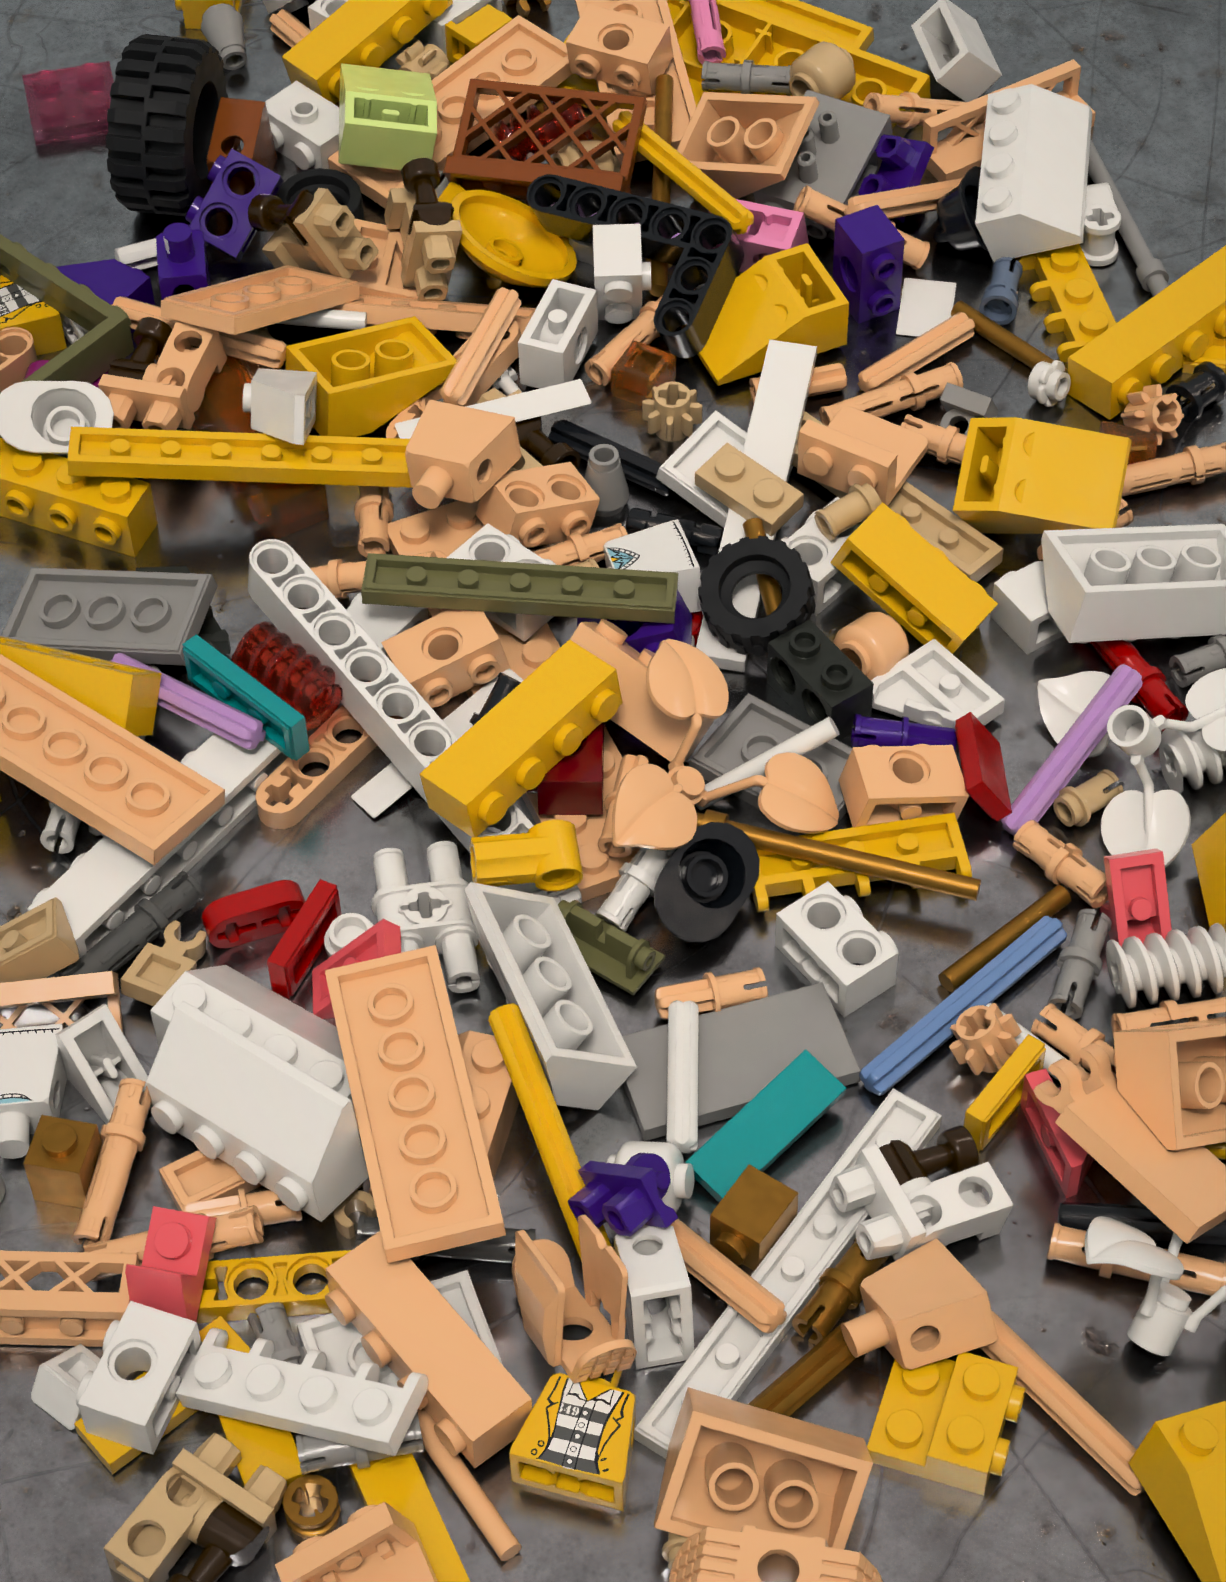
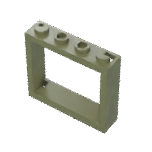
[0,234,134,438]

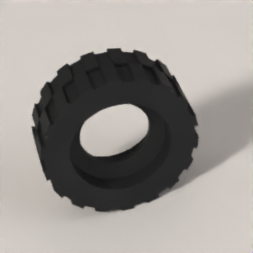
[698,536,816,656]

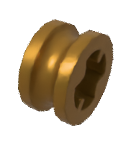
[282,1474,341,1539]

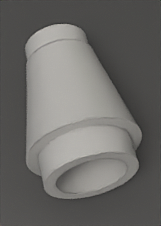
[201,3,247,70]
[584,444,630,517]

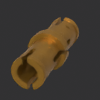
[792,1238,889,1345]

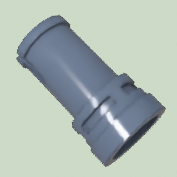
[979,257,1023,325]

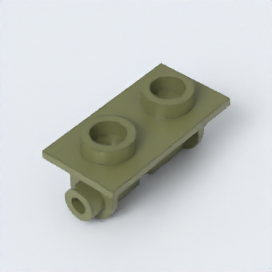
[558,900,665,996]

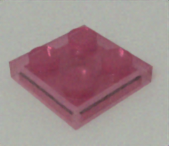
[22,61,114,145]

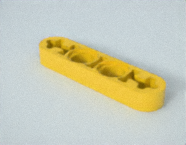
[196,1250,351,1324]

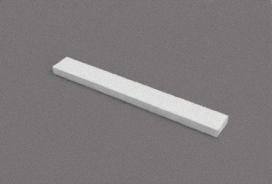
[696,339,817,672]
[634,1088,942,1459]

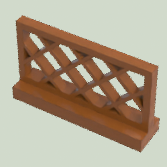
[444,79,648,199]

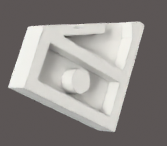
[871,639,1005,730]

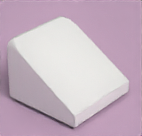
[31,1344,100,1430]

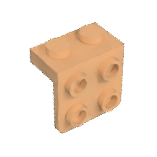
[797,406,928,506]
[275,1502,438,1582]

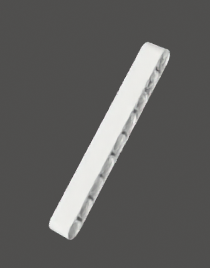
[248,539,539,893]

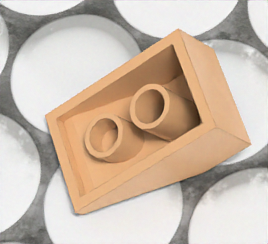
[677,92,820,199]

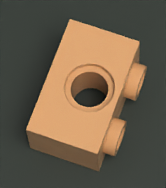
[566,4,673,95]
[381,609,510,708]
[838,744,969,827]

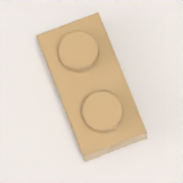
[695,443,804,537]

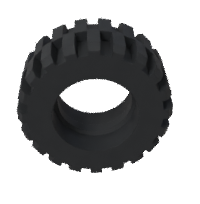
[106,34,228,217]

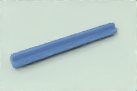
[859,916,1067,1096]

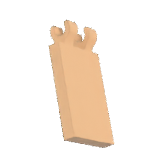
[1033,1043,1226,1244]

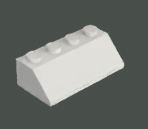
[975,84,1092,262]
[1041,524,1226,644]
[464,882,637,1110]
[150,965,358,1127]
[146,1001,369,1222]

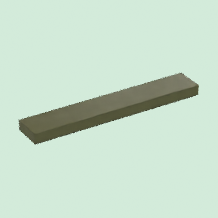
[361,553,678,624]

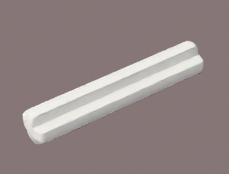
[666,1000,699,1154]

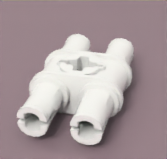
[371,841,480,993]

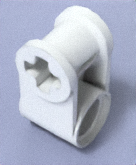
[1079,182,1121,266]

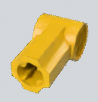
[469,820,583,891]

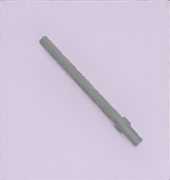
[1088,138,1169,297]

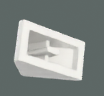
[55,1004,153,1125]

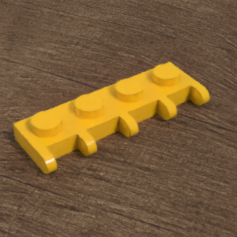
[1015,244,1116,363]
[752,812,972,912]

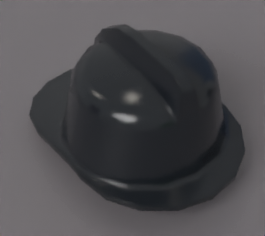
[933,166,989,253]
[654,822,760,943]

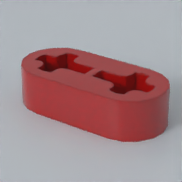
[201,880,305,948]

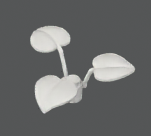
[1037,668,1226,868]
[1085,1216,1226,1356]

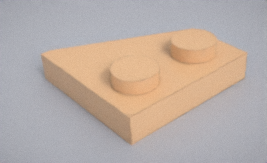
[349,218,418,299]

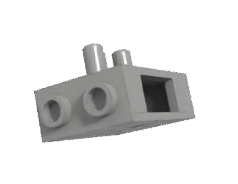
[753,90,893,241]

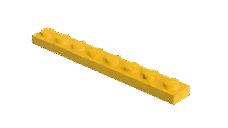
[67,427,413,488]

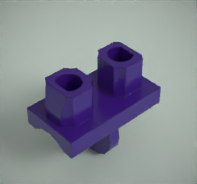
[858,134,934,223]
[568,1153,678,1237]

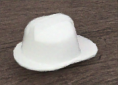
[0,381,114,458]

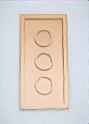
[161,265,360,335]

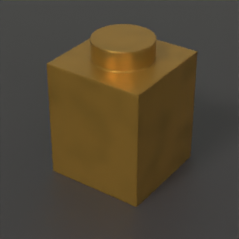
[23,1115,102,1209]
[710,1164,798,1271]

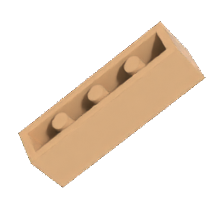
[325,1231,532,1468]

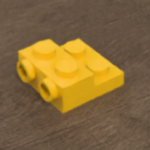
[867,1352,1026,1496]

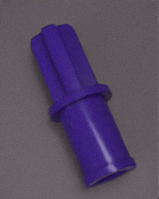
[850,714,957,751]

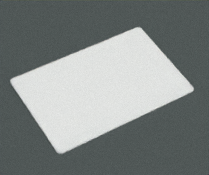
[896,278,956,337]

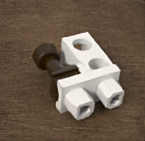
[829,1125,1014,1261]

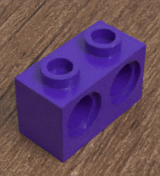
[185,148,284,262]

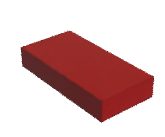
[955,712,1012,821]
[267,879,342,999]

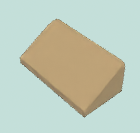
[0,897,79,983]

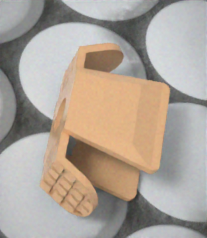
[512,1214,637,1384]
[669,1525,883,1582]

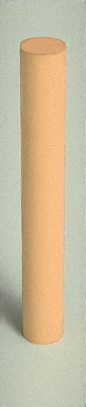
[418,1408,522,1561]

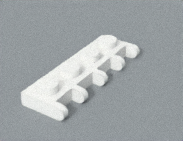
[175,1328,428,1456]

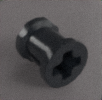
[1165,361,1226,423]

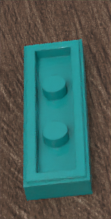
[182,634,310,761]
[685,1049,847,1202]

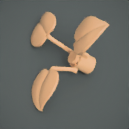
[612,639,839,851]

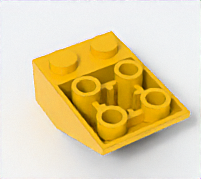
[680,243,849,386]
[952,417,1132,534]

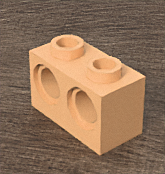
[476,462,600,548]

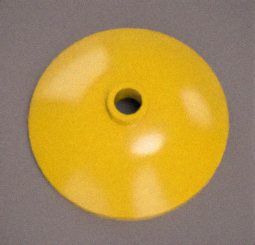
[451,190,577,288]

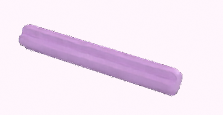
[111,653,266,750]
[1001,664,1143,836]

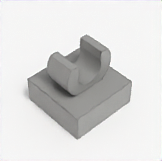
[940,382,999,435]

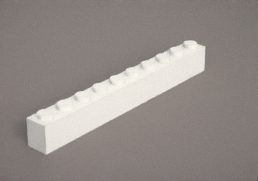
[27,592,429,965]

